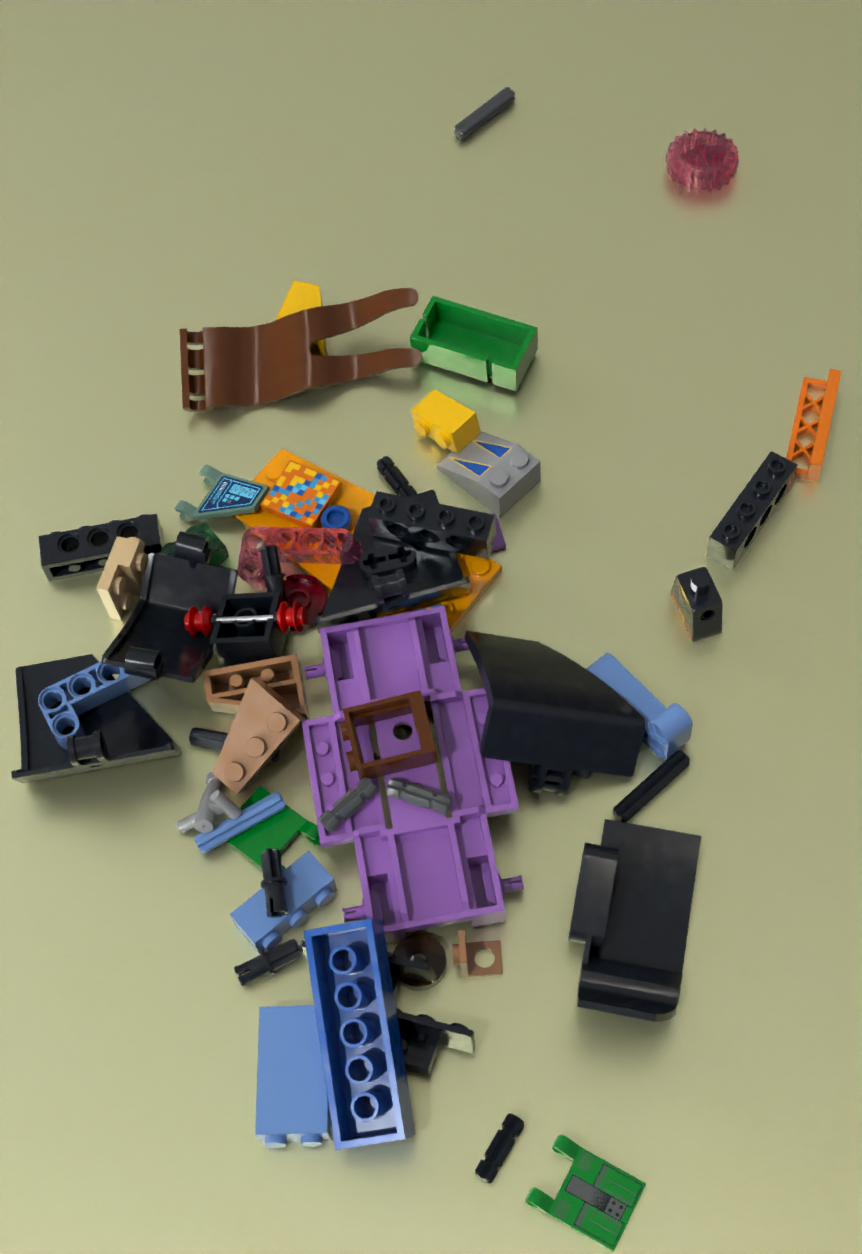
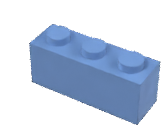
[230,851,337,954]

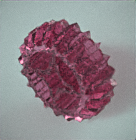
[666,128,739,194]

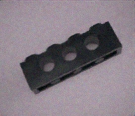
[706,451,798,570]
[368,491,497,559]
[39,514,166,581]

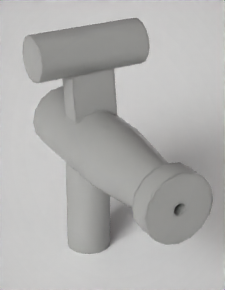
[177,772,242,833]

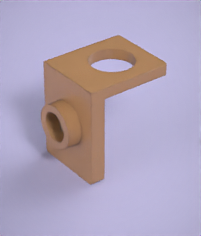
[452,930,503,978]

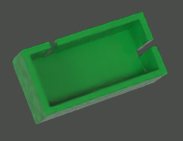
[410,296,538,391]

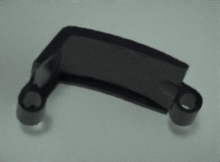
[101,531,238,683]

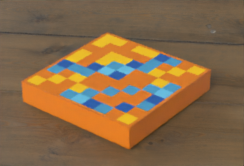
[260,460,342,532]

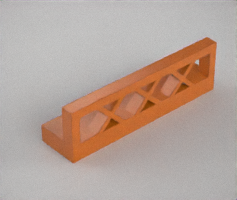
[786,369,841,482]

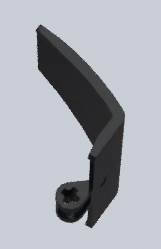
[315,490,470,633]
[464,631,645,796]

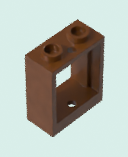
[339,690,438,780]

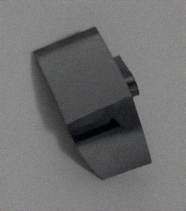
[568,819,701,1022]

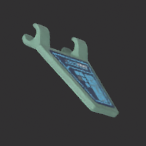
[174,465,270,522]

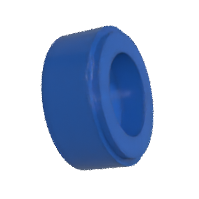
[321,505,352,536]

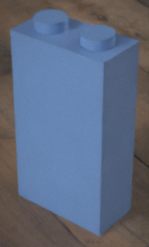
[255,1005,332,1148]

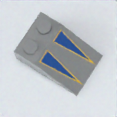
[436,431,541,518]

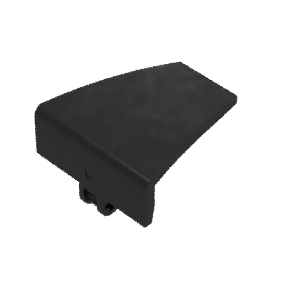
[11,654,181,783]

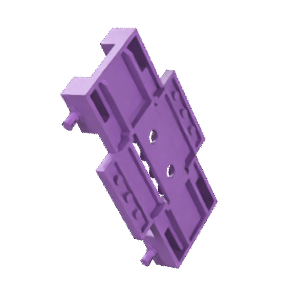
[301,606,524,943]

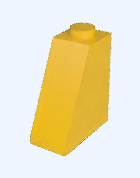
[275,280,328,356]

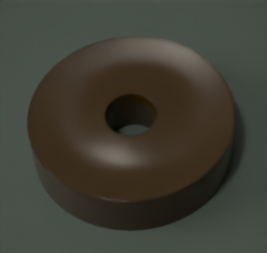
[393,934,447,991]

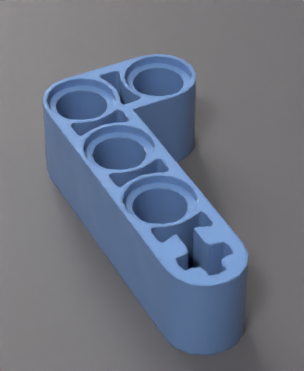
[586,653,693,760]
[38,662,152,749]

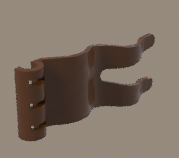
[180,288,422,412]

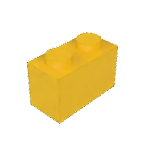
[411,389,481,454]

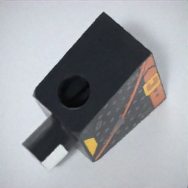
[671,567,723,642]

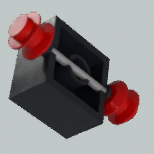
[184,591,308,666]

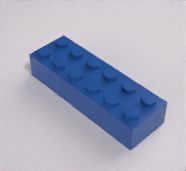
[304,918,416,1150]

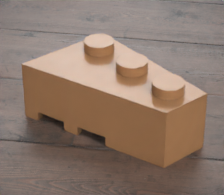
[203,654,310,720]
[212,676,306,795]

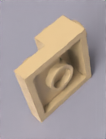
[96,536,148,621]

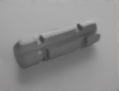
[319,777,378,832]
[386,778,452,814]

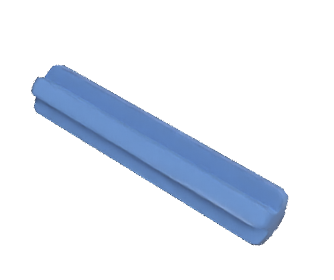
[194,792,286,853]

